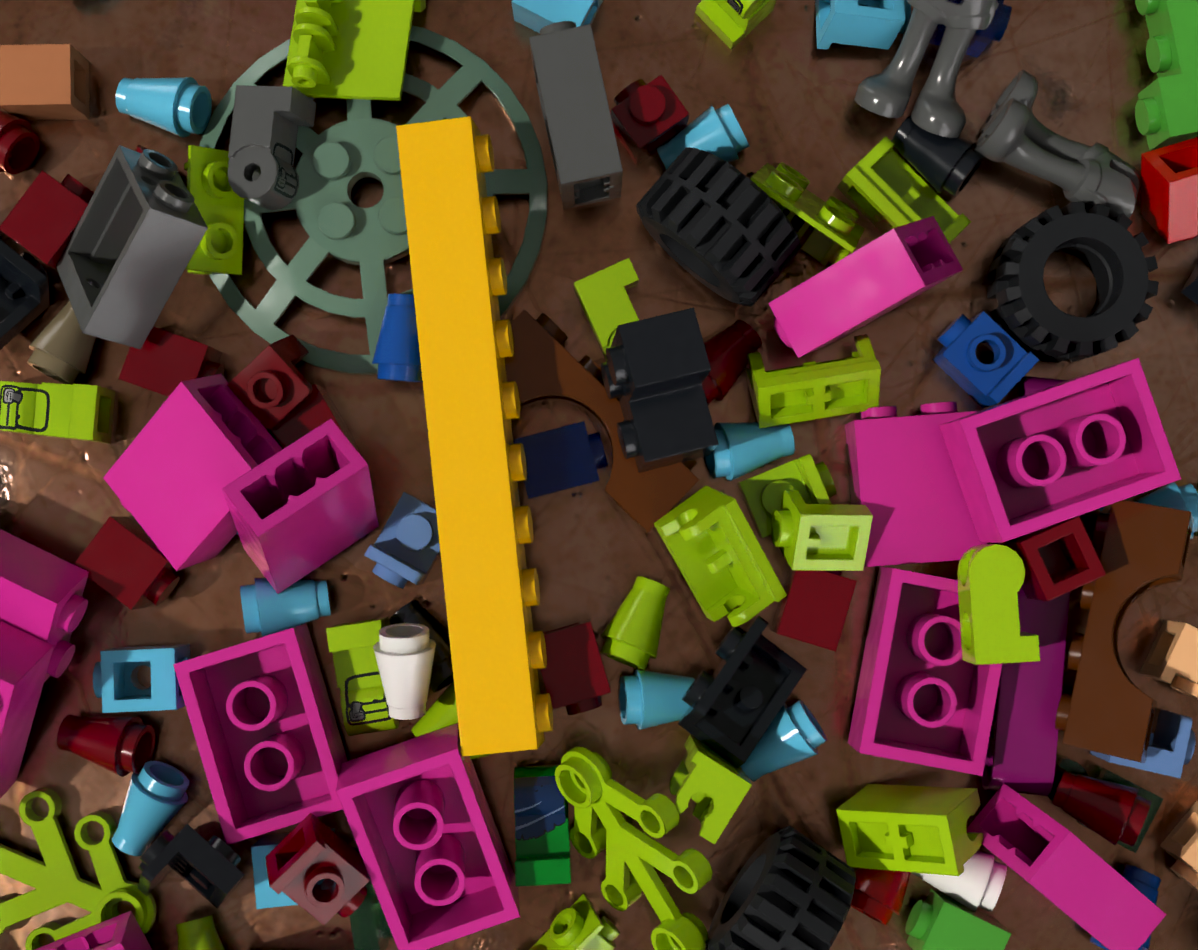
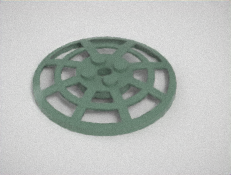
[199,25,548,375]

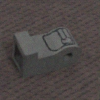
[228,85,317,211]

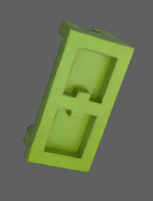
[837,136,971,243]
[746,334,881,429]
[654,485,787,627]
[669,734,752,845]
[836,784,983,876]

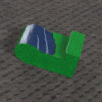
[514,764,572,887]

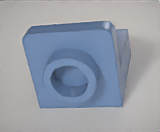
[364,492,440,589]
[1089,709,1196,779]

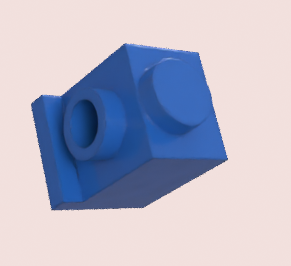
[932,311,1039,408]

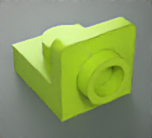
[737,454,837,538]
[771,490,873,571]

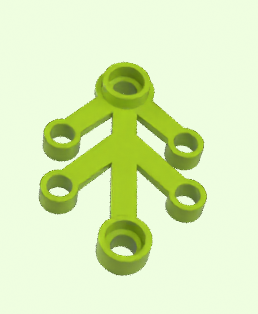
[555,747,713,950]
[0,788,156,950]

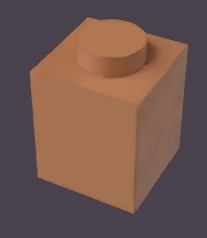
[0,44,90,121]

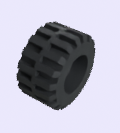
[636,147,802,307]
[987,202,1159,363]
[705,826,856,950]

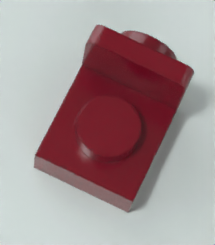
[227,334,313,429]

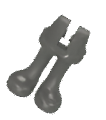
[854,0,999,138]
[974,70,1141,220]

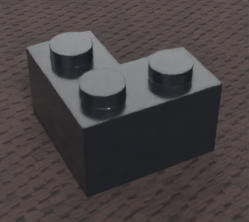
[601,307,719,473]

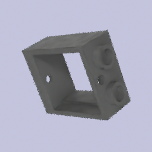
[529,21,623,210]
[56,145,208,349]

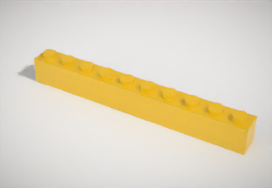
[396,116,553,757]

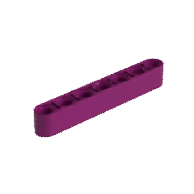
[981,376,1070,796]

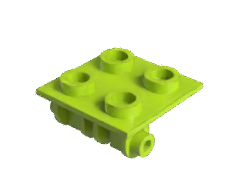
[283,0,415,101]
[750,162,864,266]

